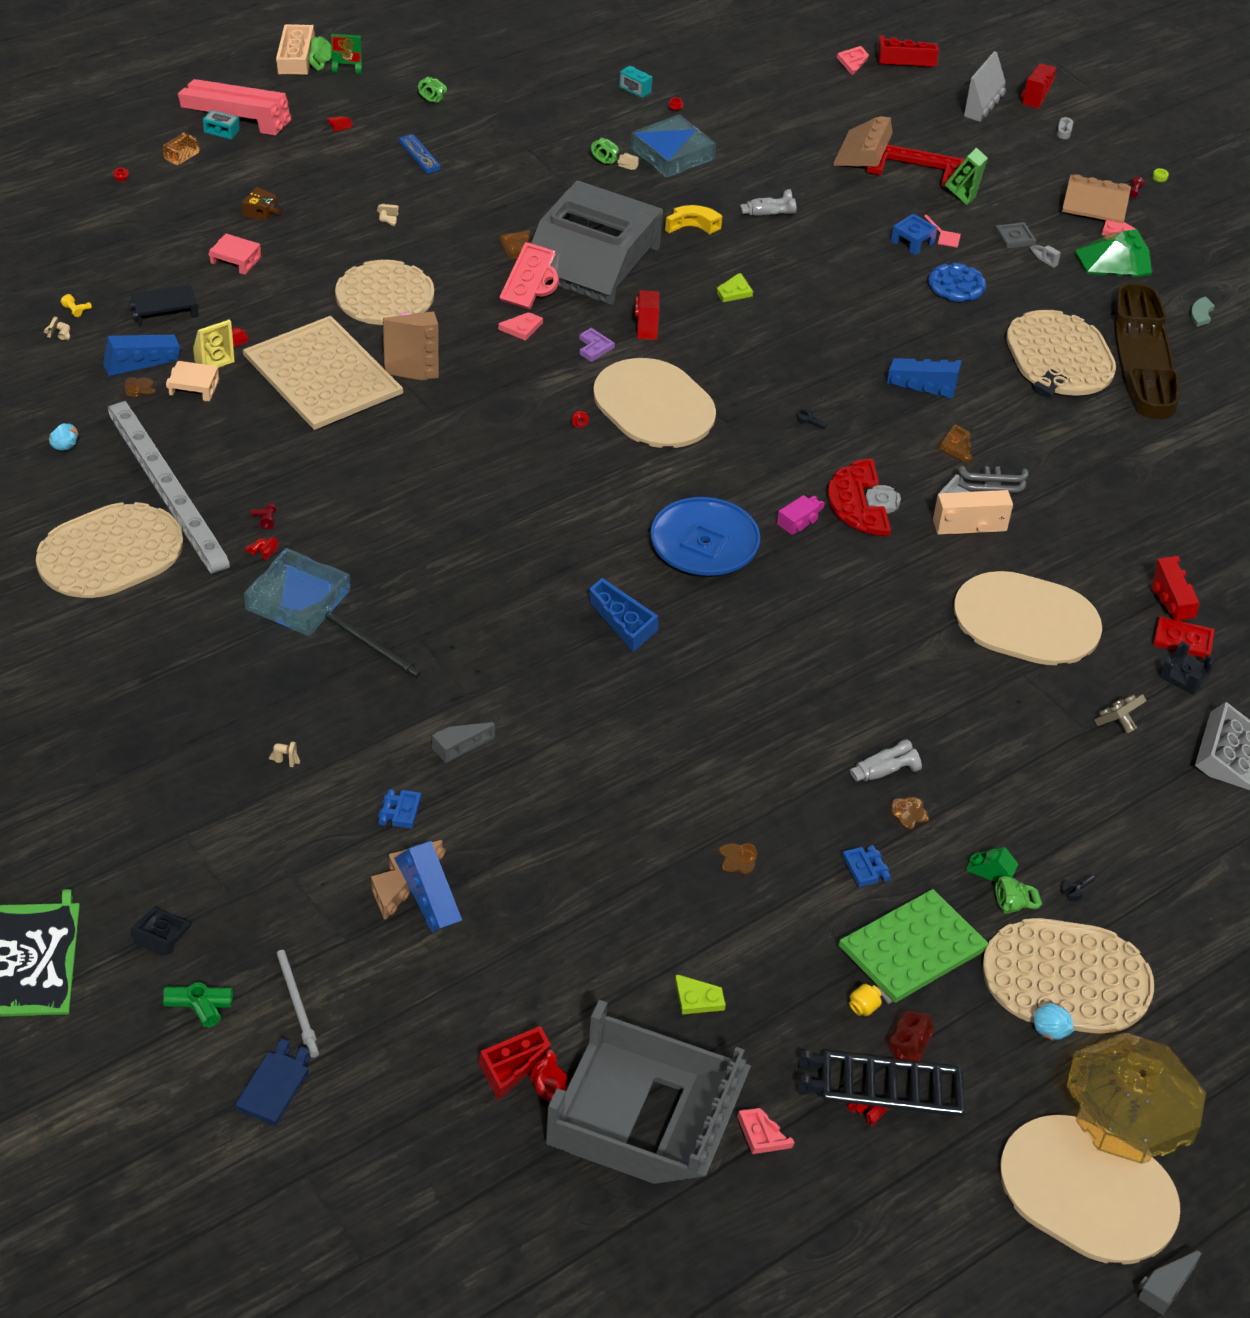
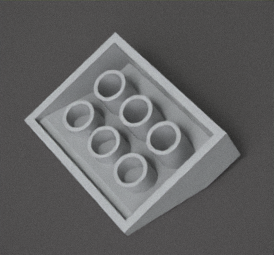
[964,51,1006,121]
[1195,702,1250,790]

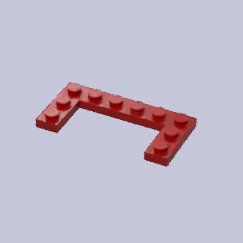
[867,145,964,188]

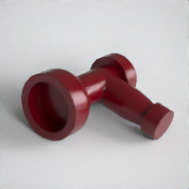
[1130,177,1144,198]
[251,503,277,529]

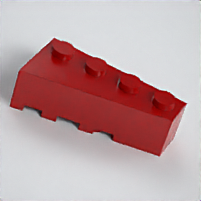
[878,35,939,68]
[1021,63,1057,108]

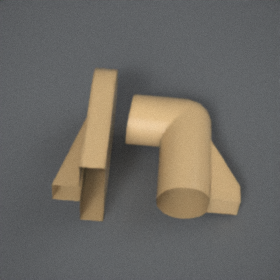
[618,153,639,170]
[377,204,398,226]
[44,317,70,340]
[269,742,300,767]

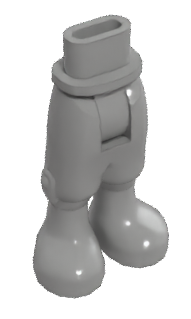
[740,189,796,216]
[850,739,922,782]

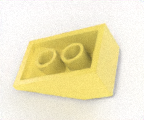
[193,320,235,367]

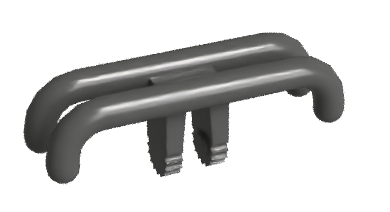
[958,466,1029,493]

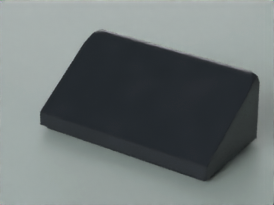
[1034,369,1067,396]

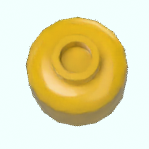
[849,984,882,1016]

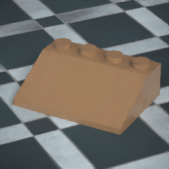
[833,116,893,166]
[1062,175,1131,223]
[383,311,439,380]

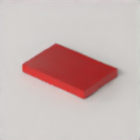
[1153,616,1215,658]

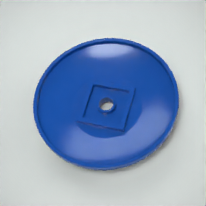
[651,497,760,576]

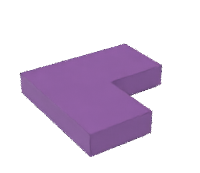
[579,328,615,362]

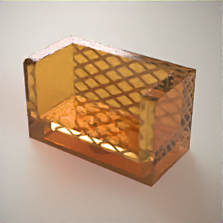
[163,132,199,166]

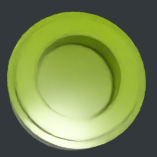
[1152,169,1169,182]

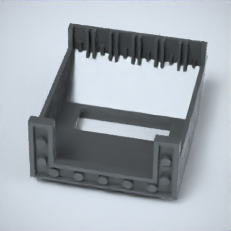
[531,180,663,305]
[546,1000,751,1184]

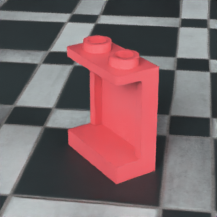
[209,234,261,275]

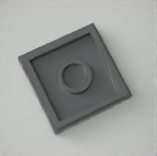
[995,222,1036,249]

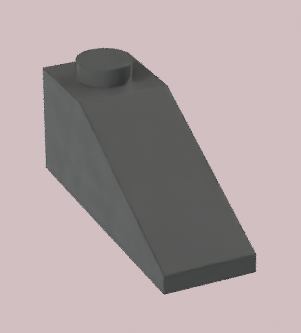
[432,722,495,763]
[1139,1251,1202,1315]

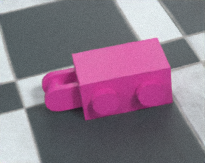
[777,495,825,535]

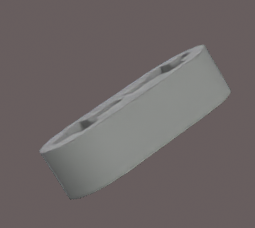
[1057,117,1073,139]

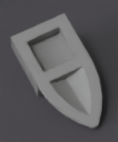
[1030,245,1061,267]

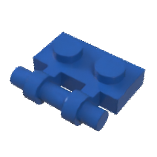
[378,789,421,829]
[842,846,891,888]

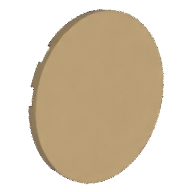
[335,260,434,325]

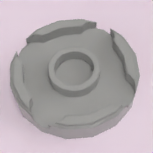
[865,485,901,513]

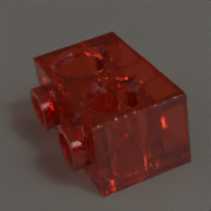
[890,1011,934,1062]

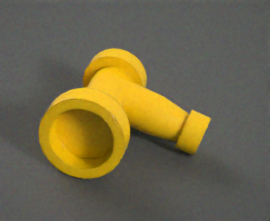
[61,294,92,317]

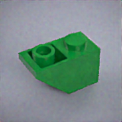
[966,847,1018,882]

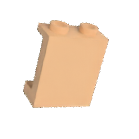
[166,361,219,401]

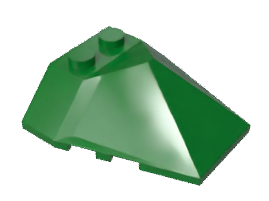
[1075,229,1152,277]

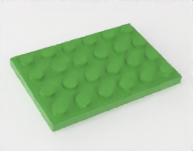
[839,889,989,1003]

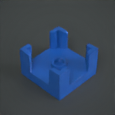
[891,214,938,255]

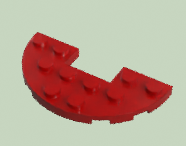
[828,459,891,536]

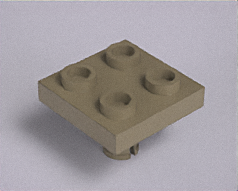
[1094,694,1147,734]

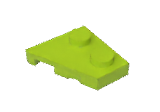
[717,273,753,302]

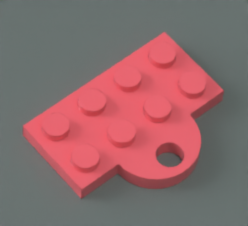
[499,242,559,310]

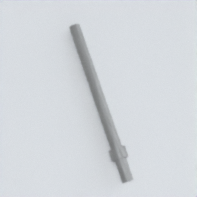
[277,950,319,1057]

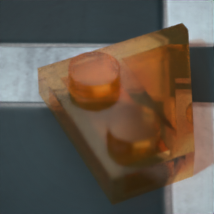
[500,230,530,259]
[940,424,972,464]

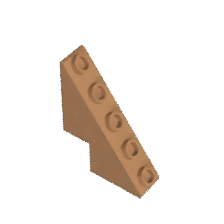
[371,840,445,919]

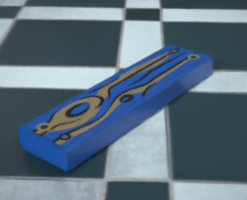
[399,134,441,174]

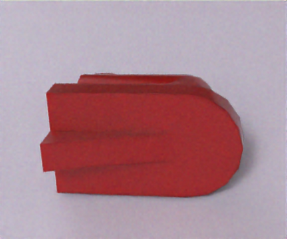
[327,116,352,132]
[232,327,249,347]
[245,537,278,560]
[848,1103,888,1126]

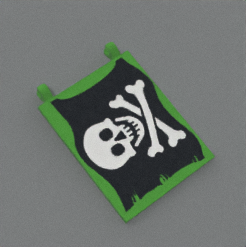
[0,889,80,1016]

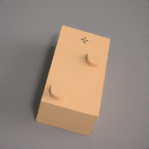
[276,25,315,74]
[933,490,1013,535]

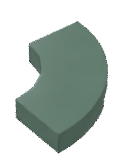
[1191,297,1215,327]

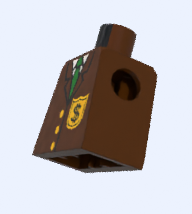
[242,187,283,220]

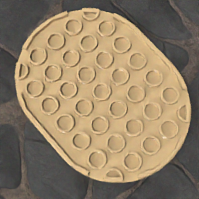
[1006,310,1116,395]
[594,358,716,448]
[36,502,183,598]
[954,571,1102,665]
[983,918,1154,1033]
[1000,1115,1180,1265]

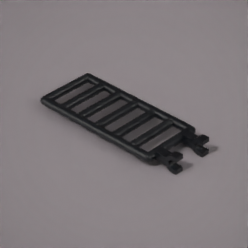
[798,1050,965,1116]

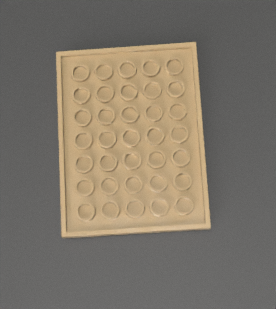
[243,316,403,430]

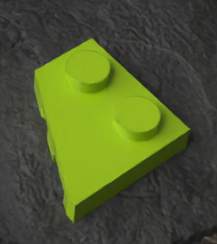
[675,975,725,1014]

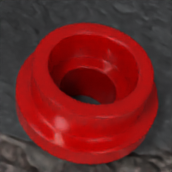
[668,97,683,111]
[113,168,129,182]
[572,411,589,428]

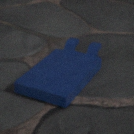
[235,1038,310,1126]

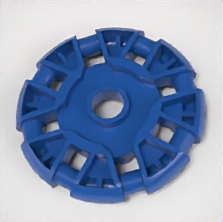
[928,263,986,302]

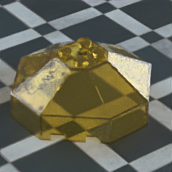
[1067,1033,1206,1164]

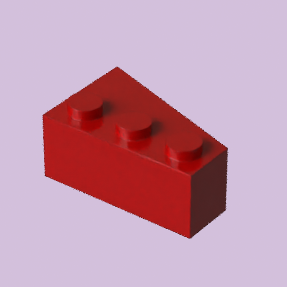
[635,290,659,340]
[1152,556,1199,621]
[478,1026,551,1100]

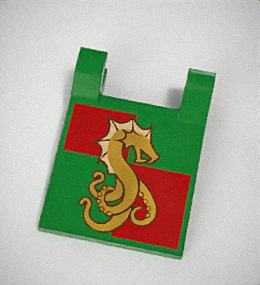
[331,34,362,74]

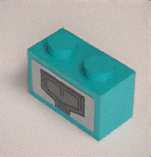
[619,66,652,98]
[203,110,240,139]

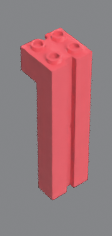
[178,79,291,135]

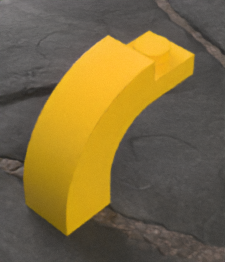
[665,205,722,234]

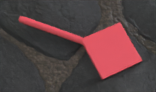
[924,215,961,248]

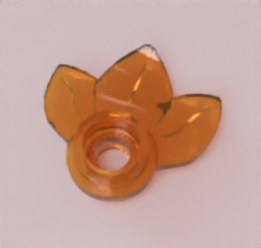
[124,377,156,397]
[891,797,929,829]
[719,843,758,875]

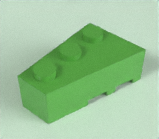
[945,148,988,205]

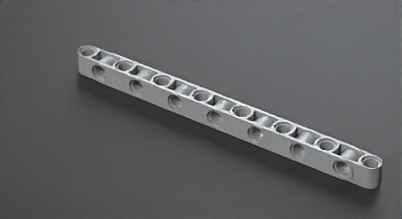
[108,401,230,574]

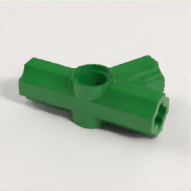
[163,982,233,1028]

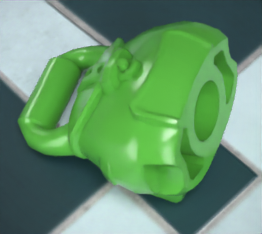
[309,36,332,71]
[418,76,447,103]
[591,138,619,164]
[995,876,1042,914]

